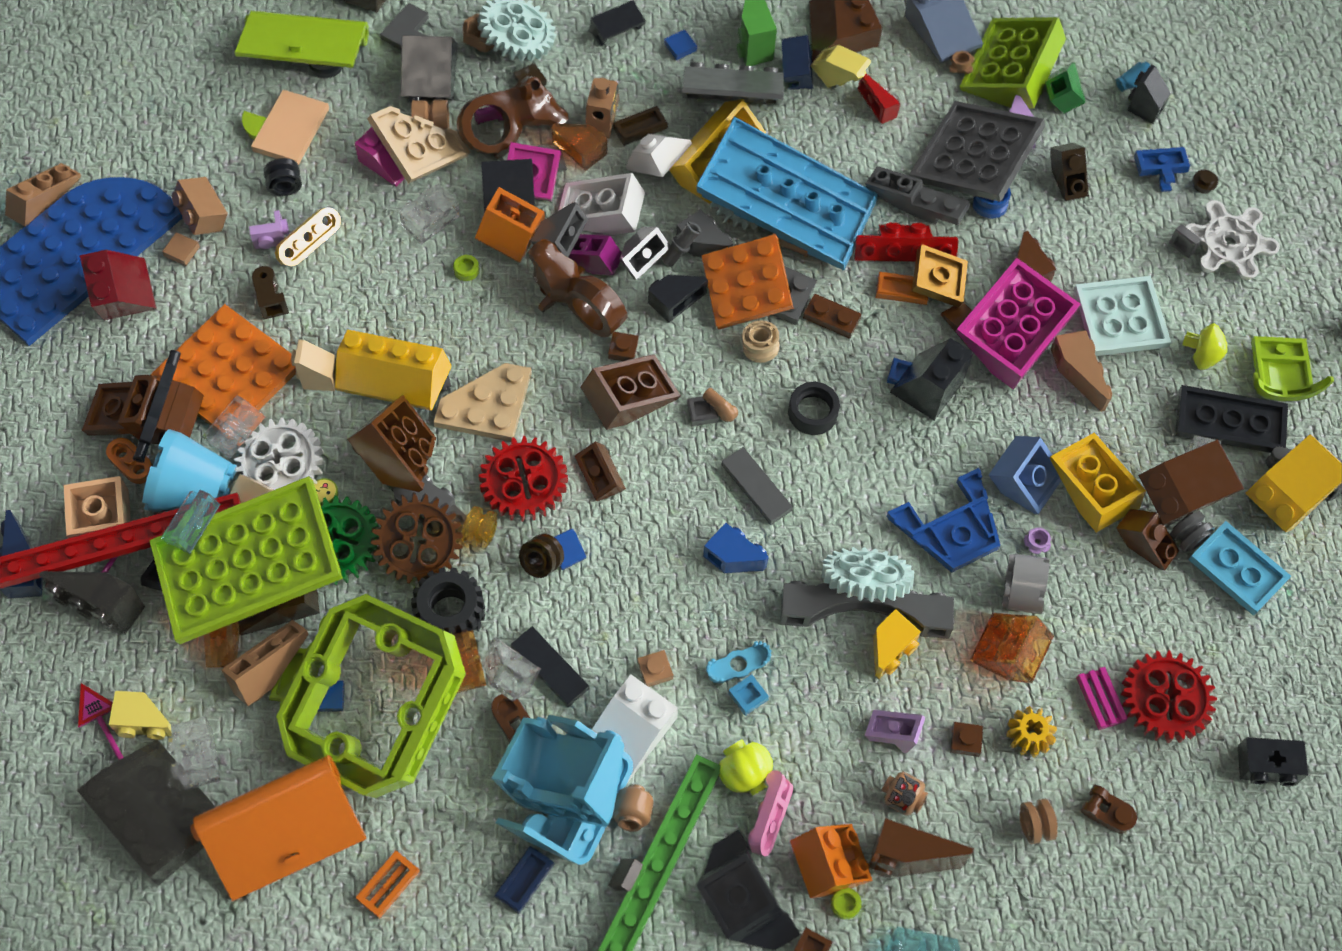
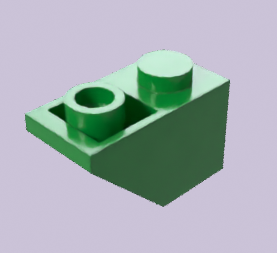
[1045,62,1086,114]

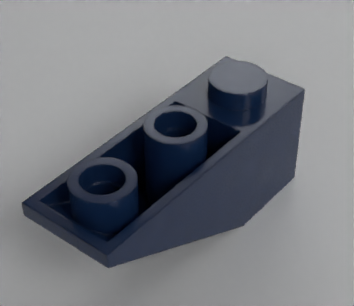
[0,510,44,599]

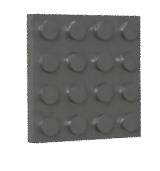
[909,101,1046,202]

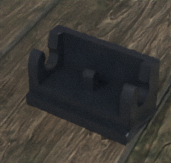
[589,0,646,46]

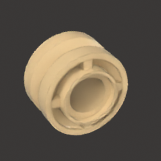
[742,320,779,363]

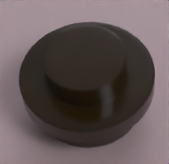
[1193,169,1219,194]

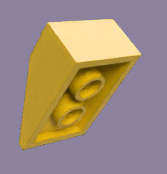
[1050,433,1146,533]
[1245,434,1342,532]

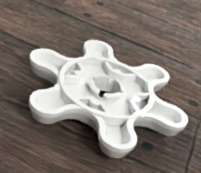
[1186,200,1280,280]

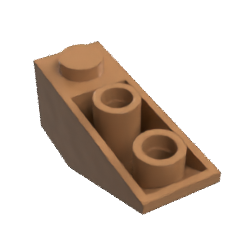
[5,163,81,227]
[1051,330,1112,412]

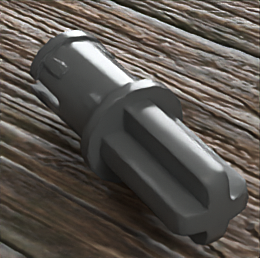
[661,222,701,266]

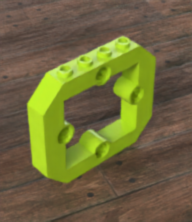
[276,594,466,798]

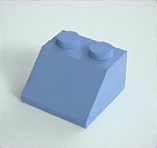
[989,436,1061,514]

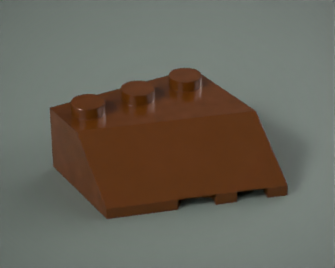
[809,0,882,63]
[347,395,436,492]

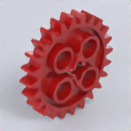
[479,436,568,522]
[1120,650,1217,743]

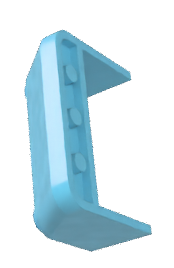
[496,715,633,865]

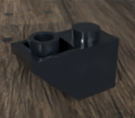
[1127,64,1171,124]

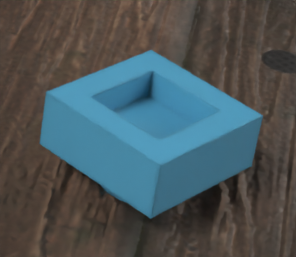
[728,674,769,716]

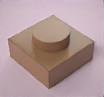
[637,650,674,687]

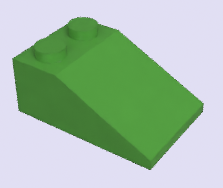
[736,0,777,66]

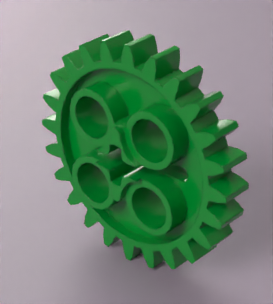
[321,496,380,585]

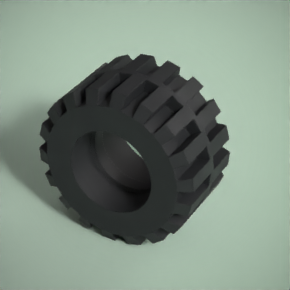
[411,567,485,645]

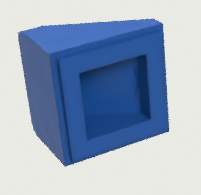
[555,528,587,570]

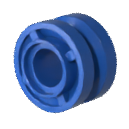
[972,188,1011,219]

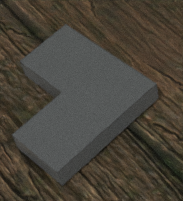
[380,3,429,51]

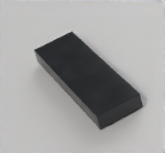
[511,626,589,707]

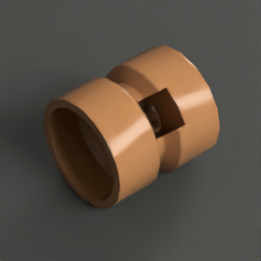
[411,100,449,130]

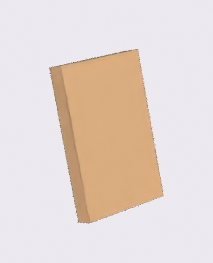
[251,89,329,165]

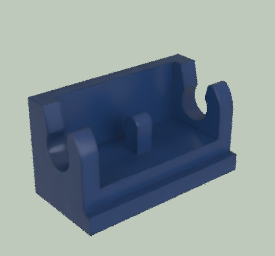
[781,35,814,90]

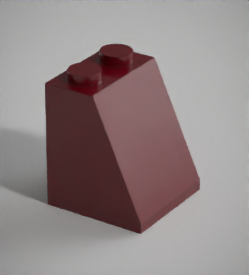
[80,250,157,321]

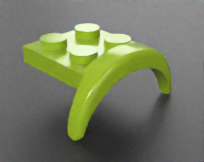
[1251,336,1334,401]

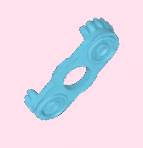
[706,641,771,684]

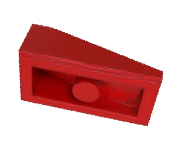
[857,74,900,124]

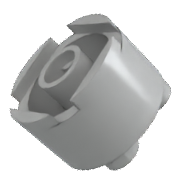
[1002,554,1050,615]

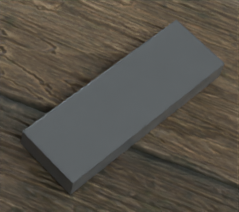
[721,447,793,525]

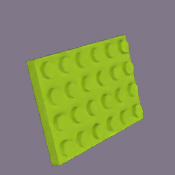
[149,476,343,644]

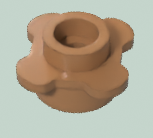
[949,51,974,74]

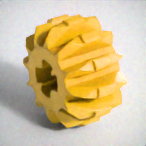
[1006,706,1057,757]

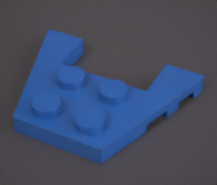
[886,468,1000,573]

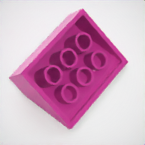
[956,258,1080,390]

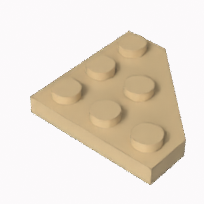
[367,106,470,184]
[434,363,532,442]

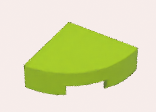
[242,111,267,140]

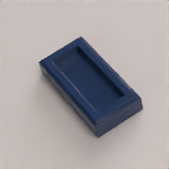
[494,846,555,915]

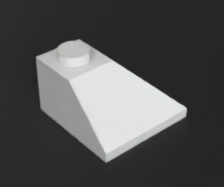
[626,134,692,177]

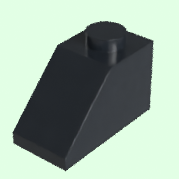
[648,275,708,323]

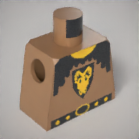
[586,78,620,139]

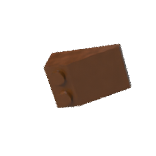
[580,354,681,430]
[1138,439,1244,526]
[868,818,974,878]

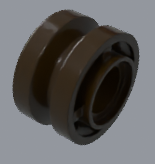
[519,533,564,578]

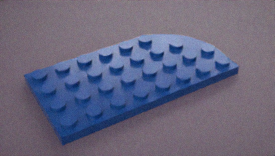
[0,177,183,346]

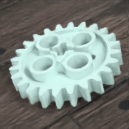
[477,0,556,62]
[821,547,914,602]

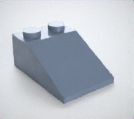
[905,0,983,63]

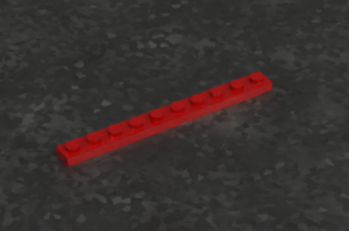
[0,492,241,589]

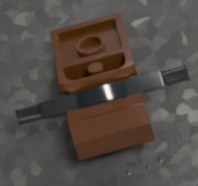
[82,350,204,463]

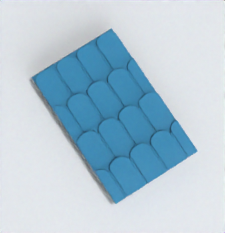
[697,117,878,271]

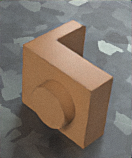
[462,13,495,52]

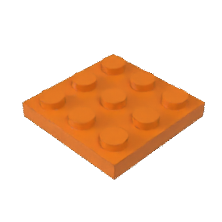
[701,234,794,329]

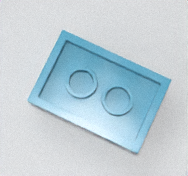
[1188,521,1291,616]

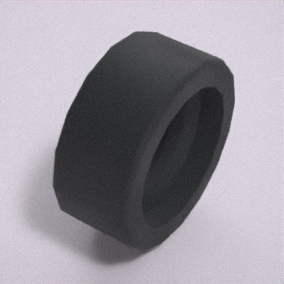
[788,381,840,435]

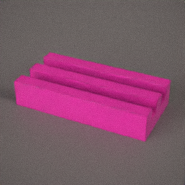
[1076,667,1128,730]

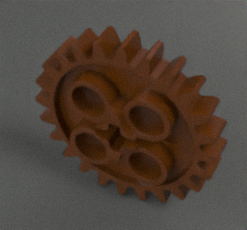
[371,492,464,584]

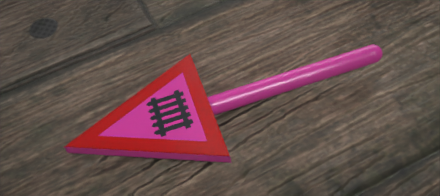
[78,683,124,762]

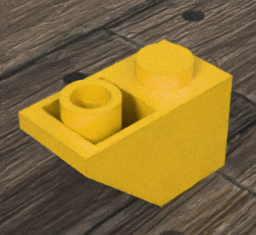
[873,609,921,679]

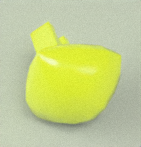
[1182,323,1227,371]

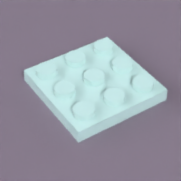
[1074,276,1171,356]

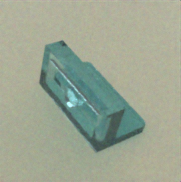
[161,490,220,553]

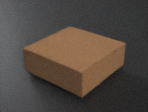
[162,232,200,266]

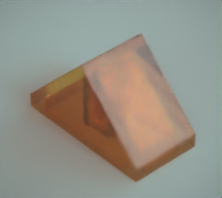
[204,622,240,668]

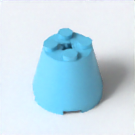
[142,429,237,513]

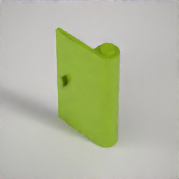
[235,10,369,68]

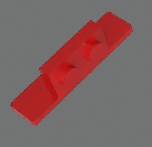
[854,222,959,262]

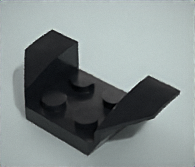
[696,830,801,951]

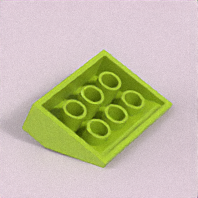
[959,17,1066,109]

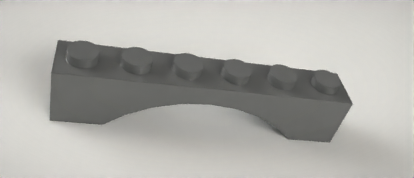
[780,581,954,639]

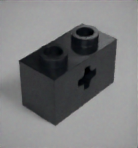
[1237,737,1308,787]

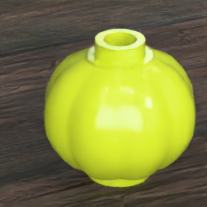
[719,739,773,796]

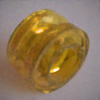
[462,506,497,549]

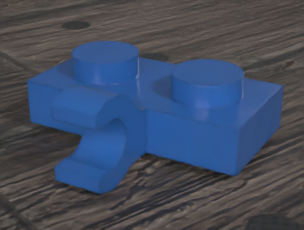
[1134,147,1190,192]

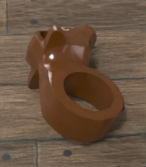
[457,76,569,159]
[528,239,628,338]

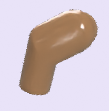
[702,388,738,422]

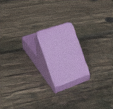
[864,710,925,753]

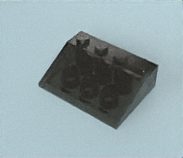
[77,740,215,886]

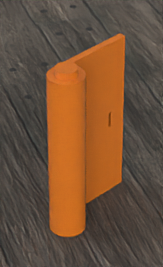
[190,755,367,901]

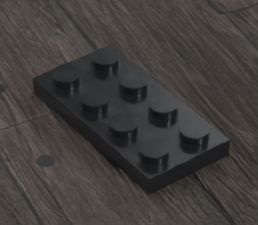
[1175,385,1288,453]

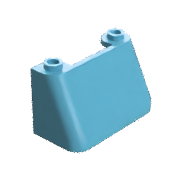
[491,717,625,827]

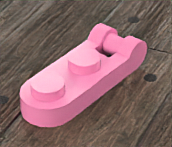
[748,770,793,856]

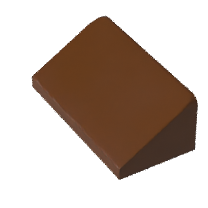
[574,441,626,501]

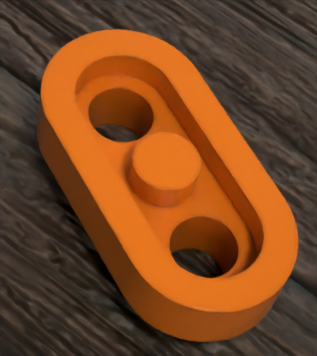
[106,438,153,484]

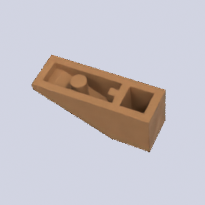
[221,620,309,706]

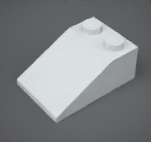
[558,173,645,235]
[592,675,678,783]

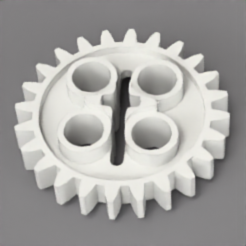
[234,418,325,490]

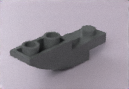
[866,166,969,226]

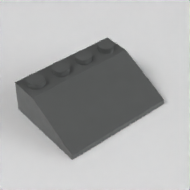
[682,62,784,105]

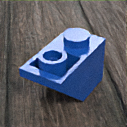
[703,523,769,573]

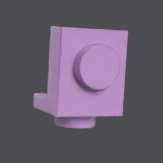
[249,210,289,249]

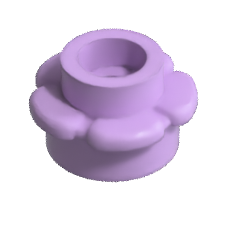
[1024,528,1051,554]

